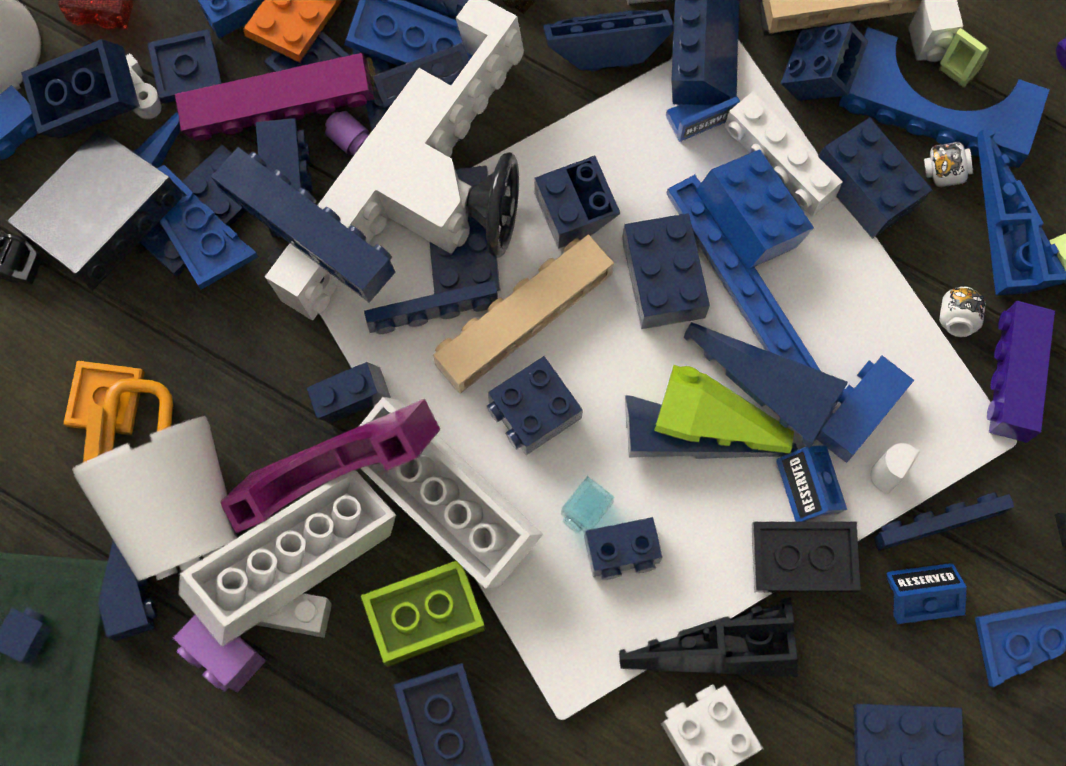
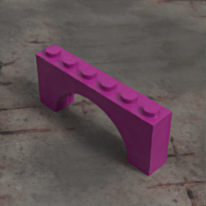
[220,399,441,533]

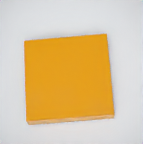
[64,361,145,435]

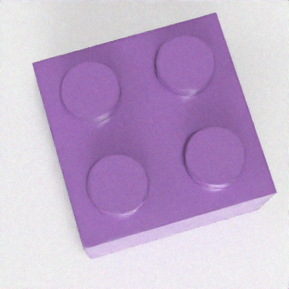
[173,614,266,693]

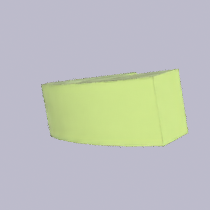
[940,28,989,88]

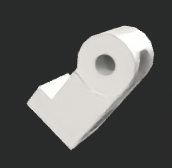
[126,54,162,119]

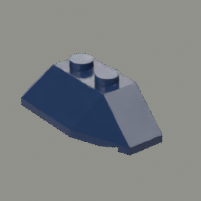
[543,10,674,71]

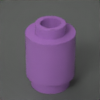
[325,111,369,155]

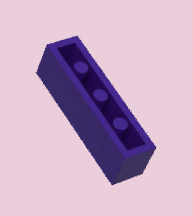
[987,301,1055,443]

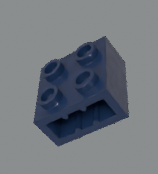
[781,23,868,101]
[486,356,583,455]

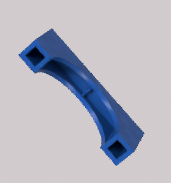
[839,27,1049,168]

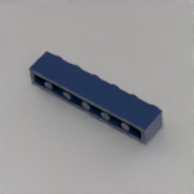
[211,147,396,303]

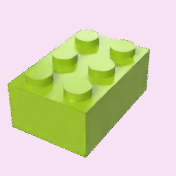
[361,561,485,667]

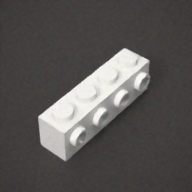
[724,92,843,217]

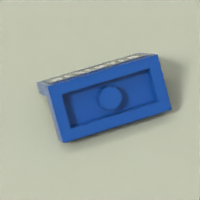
[666,97,740,142]
[776,445,847,522]
[887,563,967,624]

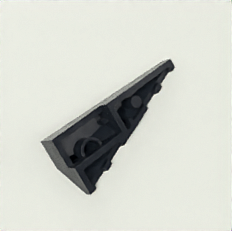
[619,597,798,677]

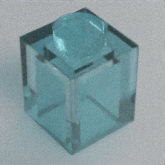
[561,476,615,534]

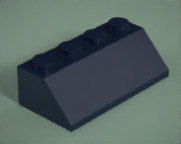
[671,0,739,105]

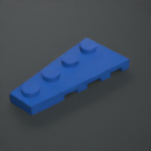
[157,165,258,290]
[975,600,1066,687]

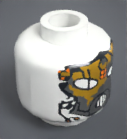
[924,142,973,187]
[939,287,986,337]

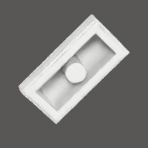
[871,443,920,494]

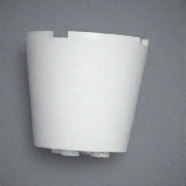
[72,416,238,581]

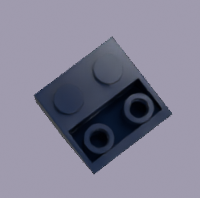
[534,156,620,249]

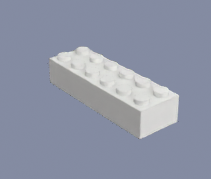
[360,397,543,588]
[179,470,396,647]

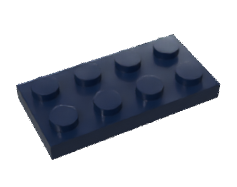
[139,145,246,277]
[429,165,501,294]

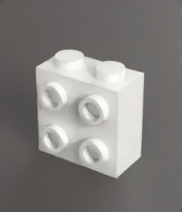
[661,684,763,766]

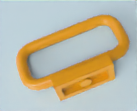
[83,378,173,463]

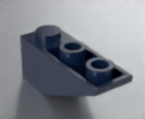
[98,540,158,641]

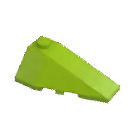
[654,365,794,453]

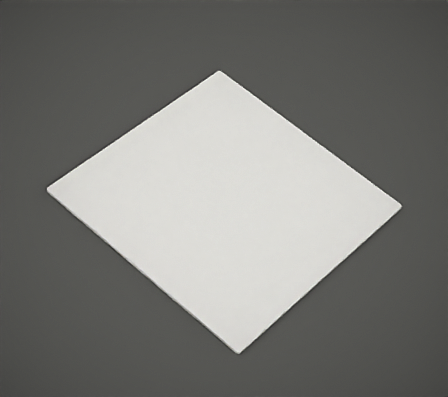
[320,39,1017,720]

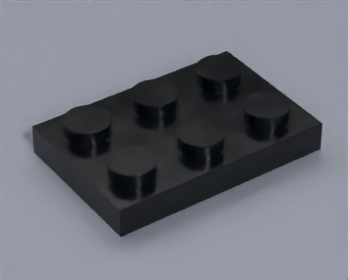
[752,522,861,592]

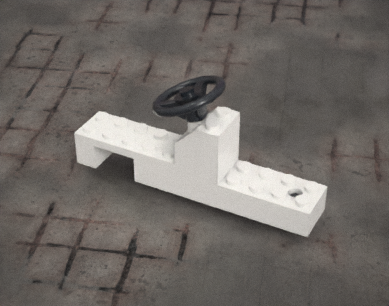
[265,0,524,321]

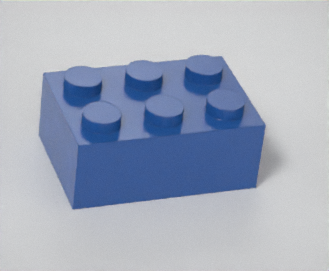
[696,149,814,269]

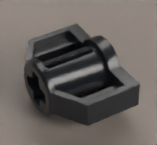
[0,234,43,285]

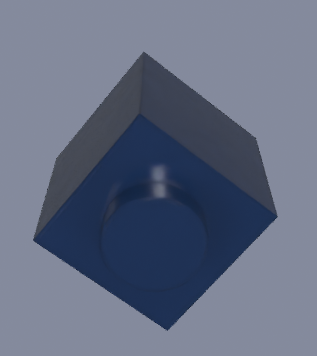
[0,607,52,666]

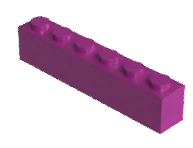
[175,53,375,141]

